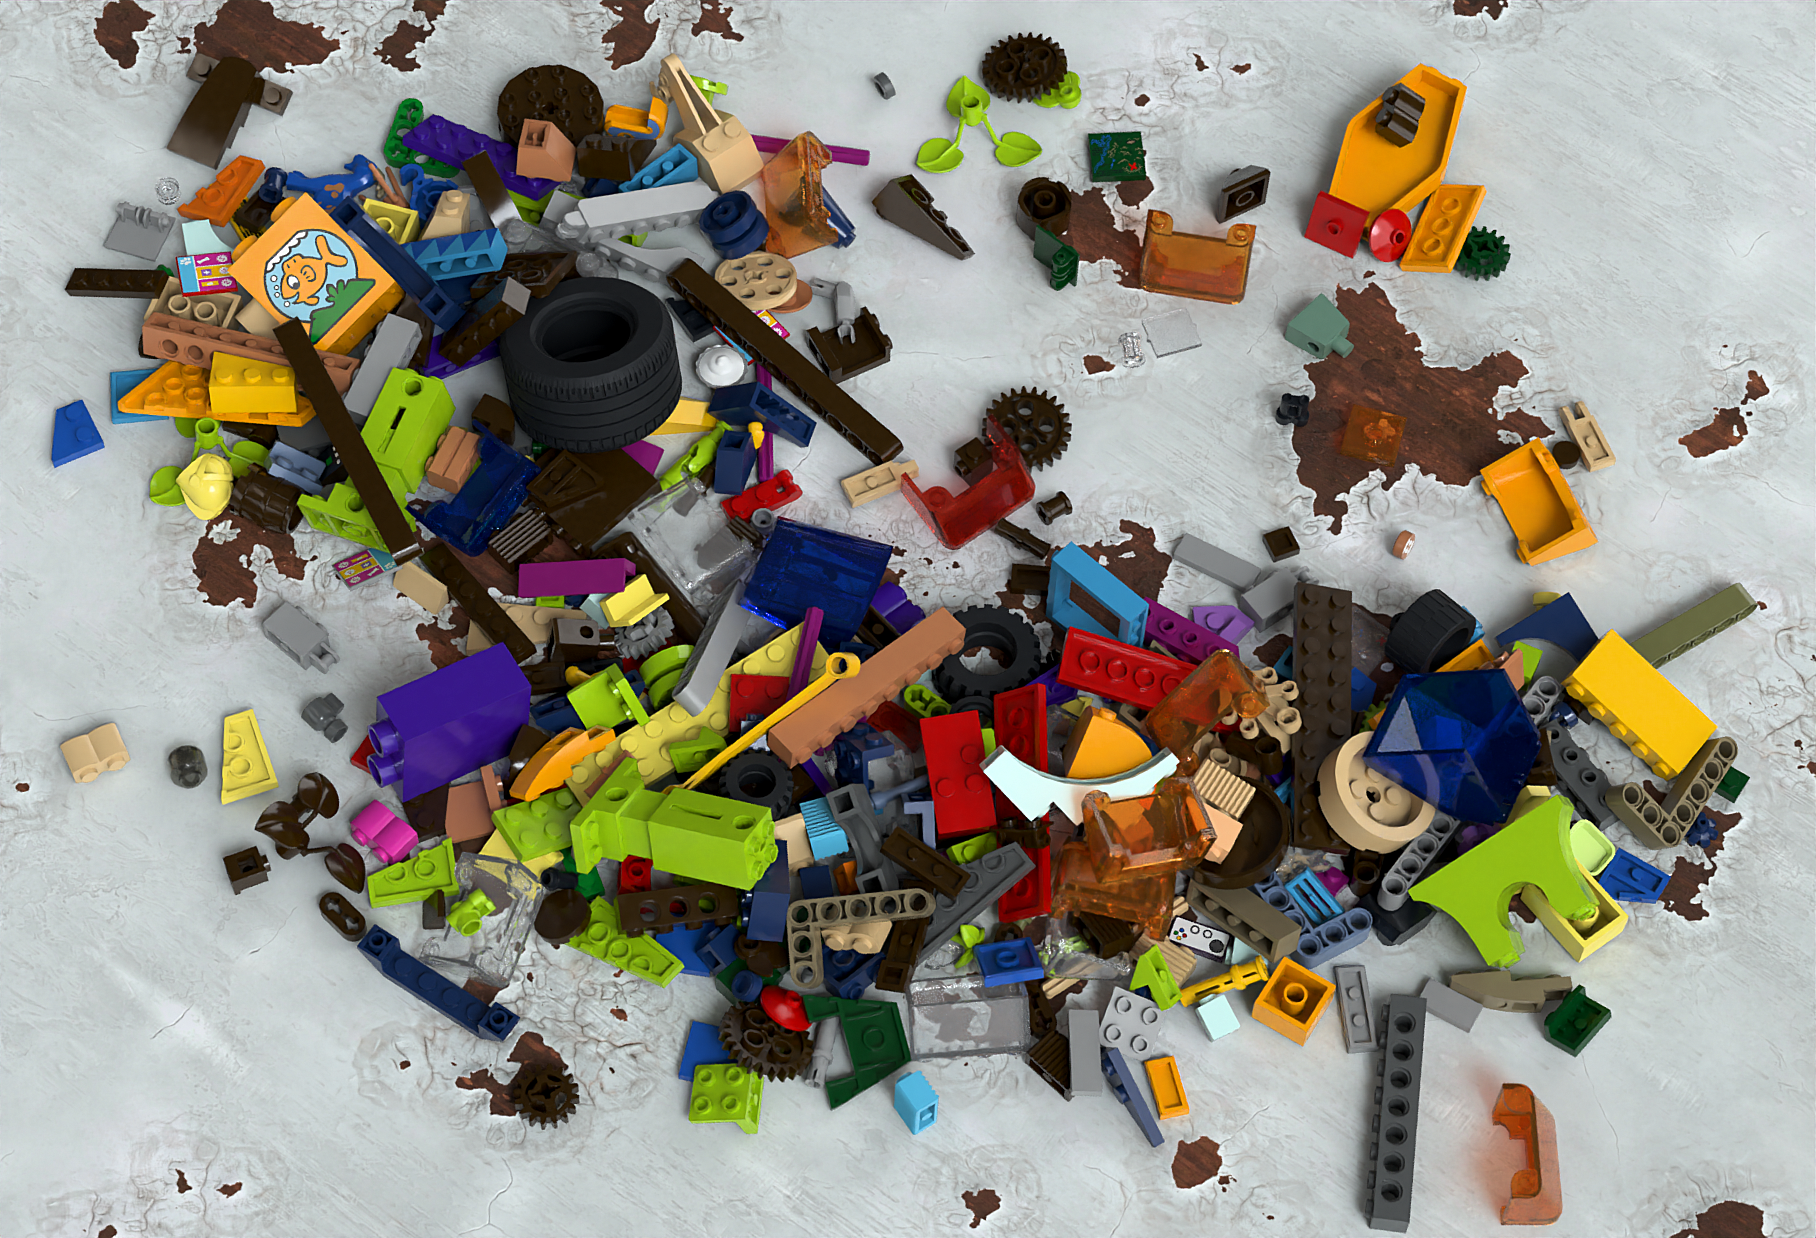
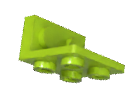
[566,663,651,730]
[688,1064,765,1134]

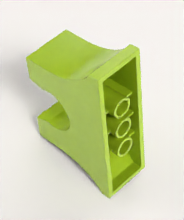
[1407,794,1600,969]

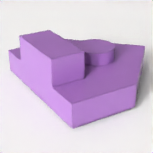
[1192,605,1255,645]

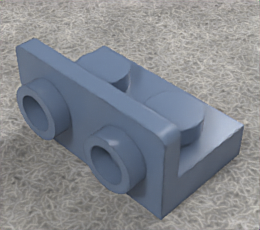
[263,440,326,495]

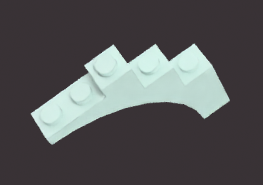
[979,745,1180,831]

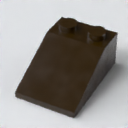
[577,134,657,181]

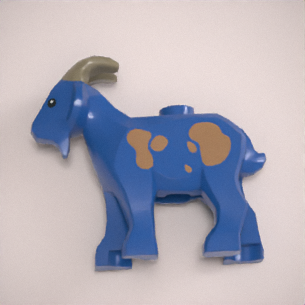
[286,154,386,215]

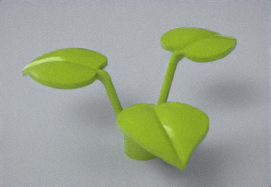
[916,75,1042,173]
[149,417,270,507]

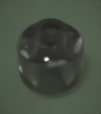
[167,745,208,789]

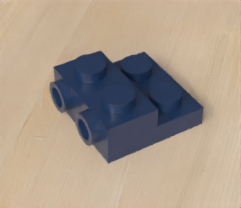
[806,943,886,1000]

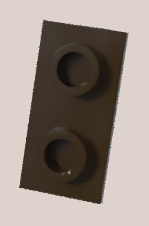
[989,816,1054,849]

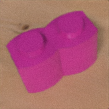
[350,799,419,865]

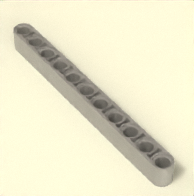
[1377,676,1561,911]

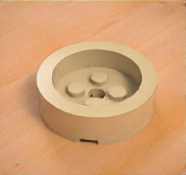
[1317,731,1436,854]

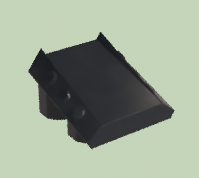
[1353,885,1438,946]

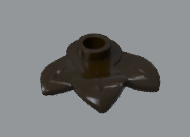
[734,933,790,977]

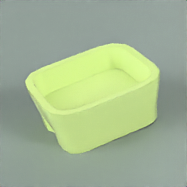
[1570,819,1615,876]

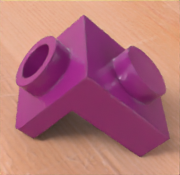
[1303,863,1350,913]

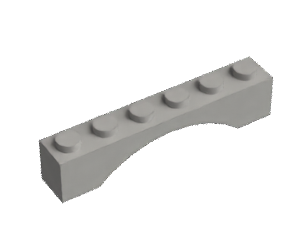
[538,189,705,293]

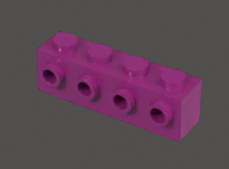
[1143,597,1240,671]

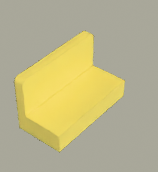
[599,574,670,627]

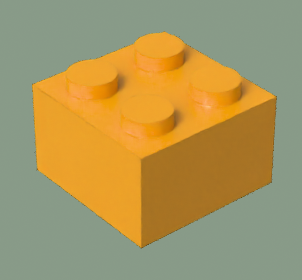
[1251,956,1336,1046]

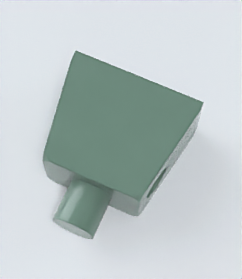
[1285,293,1354,359]

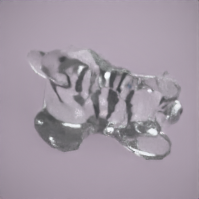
[1275,843,1331,883]

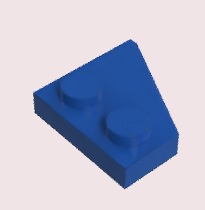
[51,400,105,468]
[1598,847,1671,904]

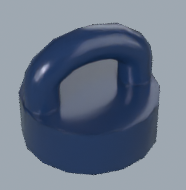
[1548,701,1578,730]
[732,970,763,1002]

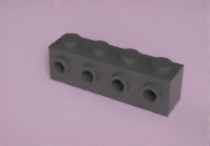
[1538,719,1620,832]

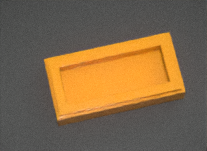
[1144,1055,1190,1120]

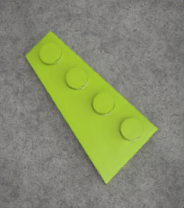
[565,895,684,988]

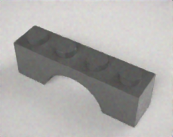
[826,784,901,906]

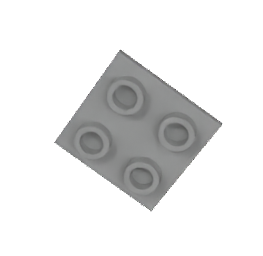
[104,201,176,262]
[1099,986,1168,1063]

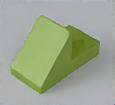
[668,726,728,773]
[1129,943,1183,1011]

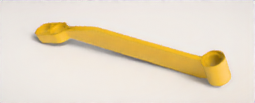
[660,652,861,795]

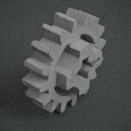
[614,606,674,660]

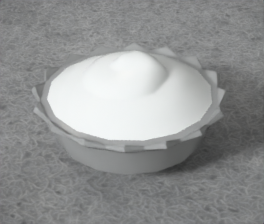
[695,344,748,390]

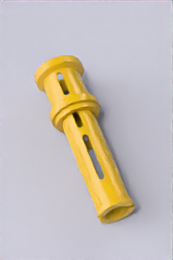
[1179,955,1270,1007]

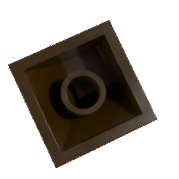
[1217,165,1271,224]

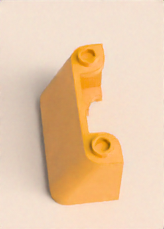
[1480,437,1598,566]

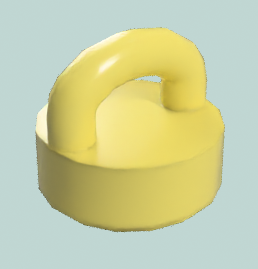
[1533,592,1561,612]

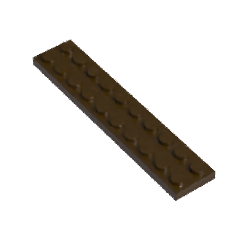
[1290,582,1352,856]

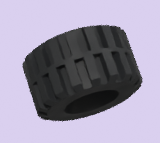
[718,749,794,822]

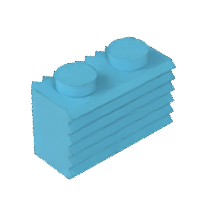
[799,796,849,860]
[894,1071,939,1135]

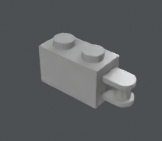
[1239,566,1319,633]
[262,601,340,674]

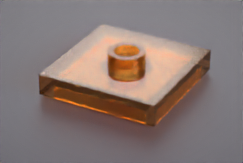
[1340,404,1407,468]

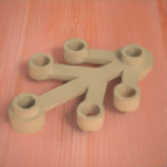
[1213,665,1302,739]

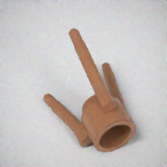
[359,163,410,209]

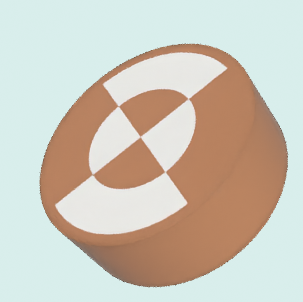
[1392,530,1415,560]

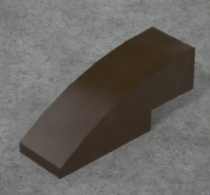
[461,150,526,238]

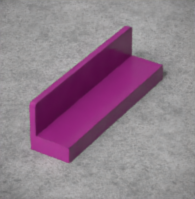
[518,558,636,598]

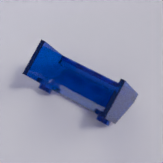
[404,419,542,557]

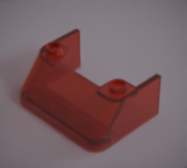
[901,414,1036,550]

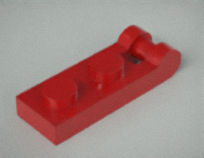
[721,469,803,523]

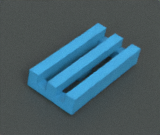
[1284,866,1345,926]

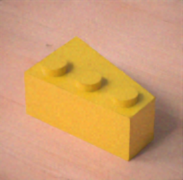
[209,351,299,413]

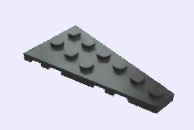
[866,842,1036,967]

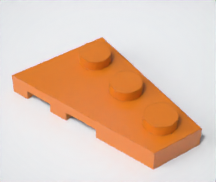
[177,155,265,228]

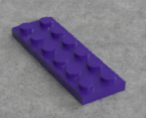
[402,114,563,202]

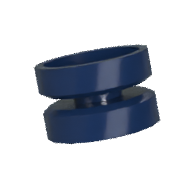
[699,190,769,260]

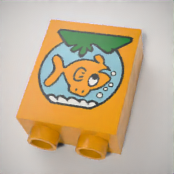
[227,192,407,356]

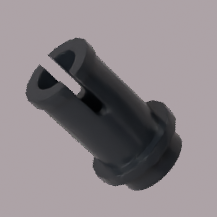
[540,867,578,891]

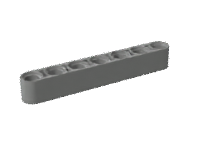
[671,579,758,717]

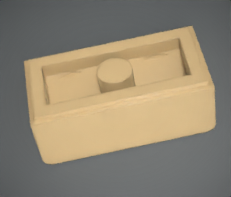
[393,561,449,615]

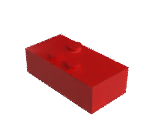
[919,710,997,840]

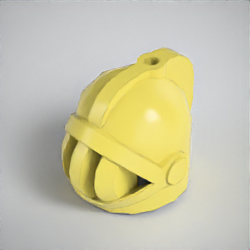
[176,453,234,520]

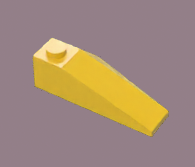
[648,396,719,436]

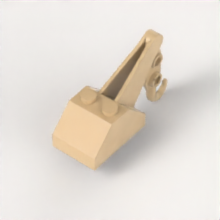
[649,53,765,195]

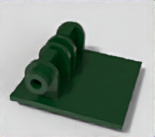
[1033,225,1080,291]

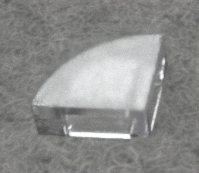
[925,942,963,970]

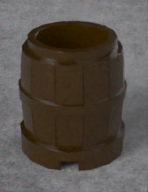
[229,462,309,535]

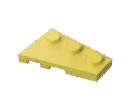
[221,709,279,805]

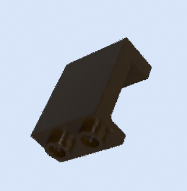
[807,306,893,384]

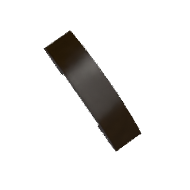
[875,879,934,993]

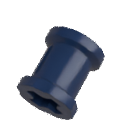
[259,167,288,203]

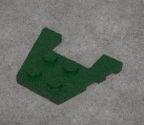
[802,995,912,1111]

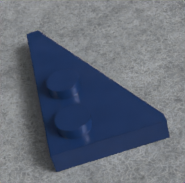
[1100,1047,1165,1148]

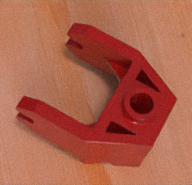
[616,855,684,915]

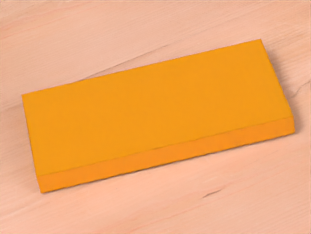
[1399,184,1487,273]

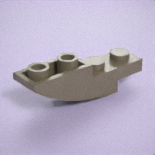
[1447,968,1573,1013]

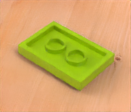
[491,787,582,863]

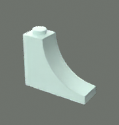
[182,219,240,285]

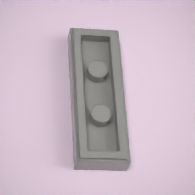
[1173,533,1261,592]
[1334,965,1379,1054]
[1067,1009,1102,1096]

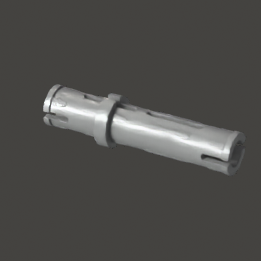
[805,1017,840,1089]

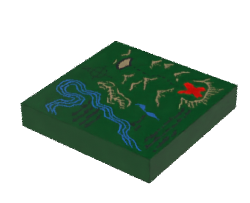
[1087,131,1146,183]

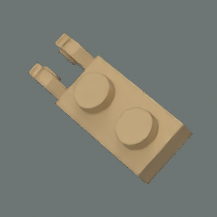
[1559,401,1616,473]

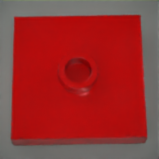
[1304,191,1370,259]

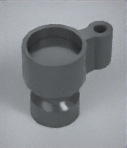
[301,693,348,743]

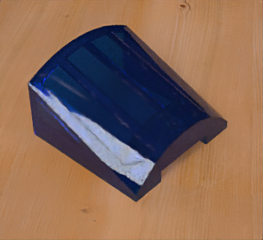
[737,516,894,648]

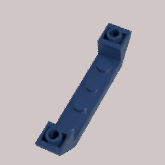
[357,924,520,1042]

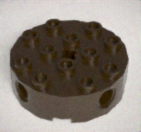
[497,64,605,154]

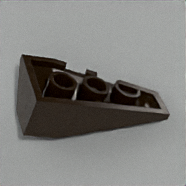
[871,174,975,260]

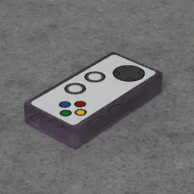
[1168,915,1232,963]

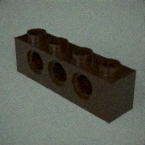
[613,883,740,939]

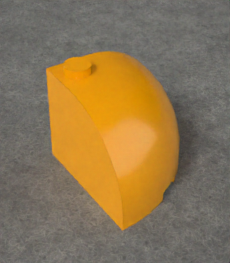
[1062,705,1157,810]

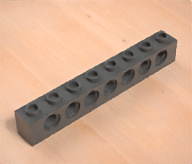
[1365,994,1427,1233]

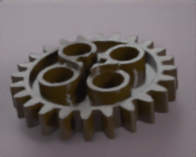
[982,32,1068,103]
[982,386,1072,474]
[718,1000,814,1082]

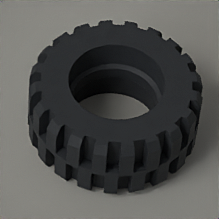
[932,604,1042,717]

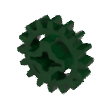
[1455,226,1511,281]

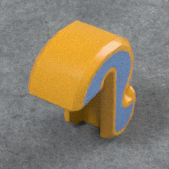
[604,96,668,140]

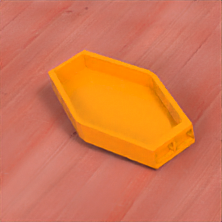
[1329,63,1467,242]

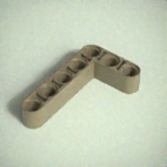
[1605,736,1738,851]
[786,888,936,989]

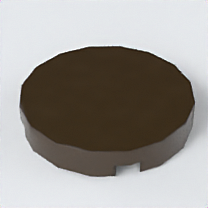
[533,889,592,945]

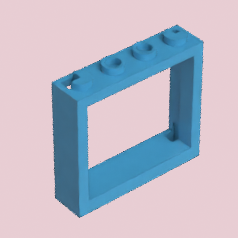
[1046,541,1149,648]

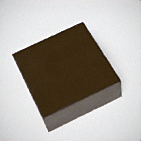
[1262,526,1300,563]

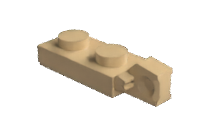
[841,459,919,508]

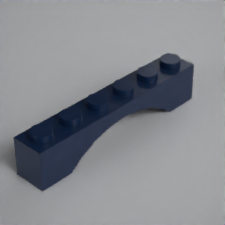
[329,195,466,332]

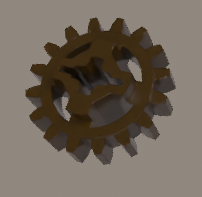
[513,1063,580,1130]

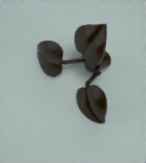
[254,772,366,894]

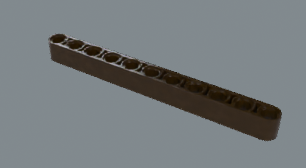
[666,258,904,466]
[272,316,423,567]

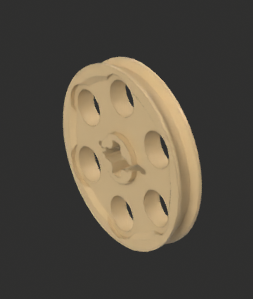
[715,251,797,311]

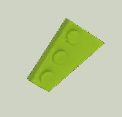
[367,837,460,909]

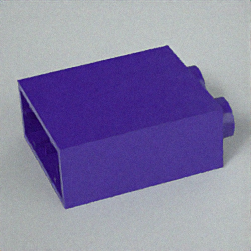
[367,642,532,803]

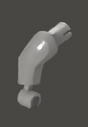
[811,278,855,344]

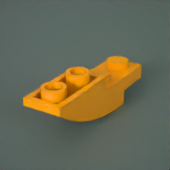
[509,725,616,801]

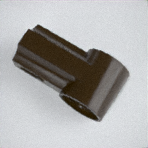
[222,421,278,450]
[1225,730,1284,776]

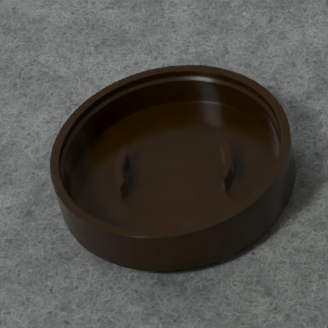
[1169,775,1290,890]

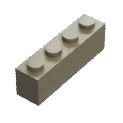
[1185,878,1302,963]

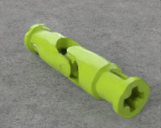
[645,420,734,511]

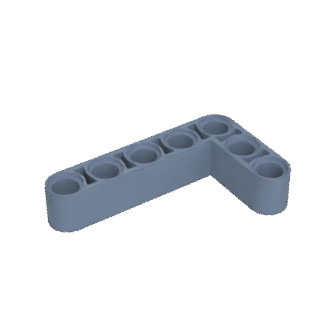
[1245,871,1372,970]

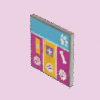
[332,548,403,591]

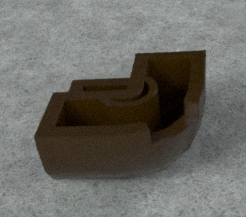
[503,724,552,800]

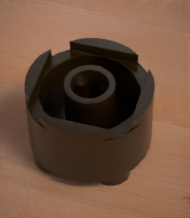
[1016,177,1072,242]

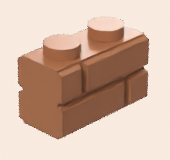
[425,426,482,495]

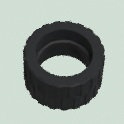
[1384,589,1476,683]

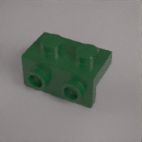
[1544,984,1612,1058]

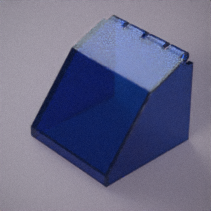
[1362,668,1542,826]

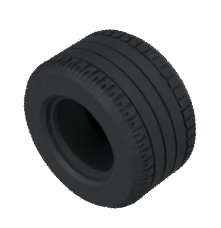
[500,277,682,453]

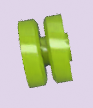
[639,645,694,711]

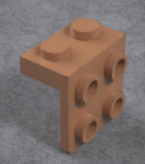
[445,765,508,843]

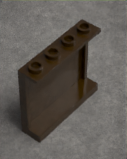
[511,448,664,559]

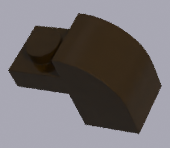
[471,394,516,463]

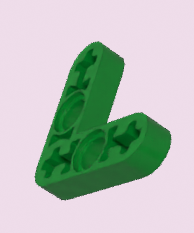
[384,98,460,178]

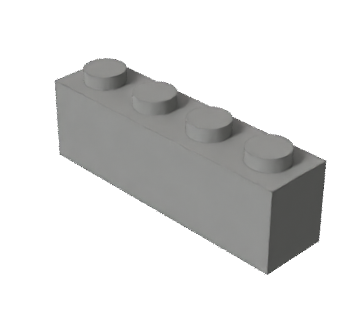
[342,313,423,426]

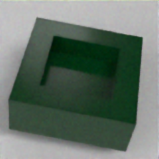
[1714,766,1750,803]

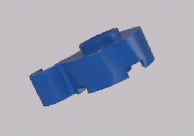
[399,164,459,230]

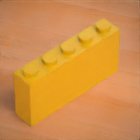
[1561,629,1718,781]

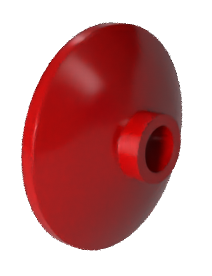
[1368,208,1412,262]
[760,985,813,1031]

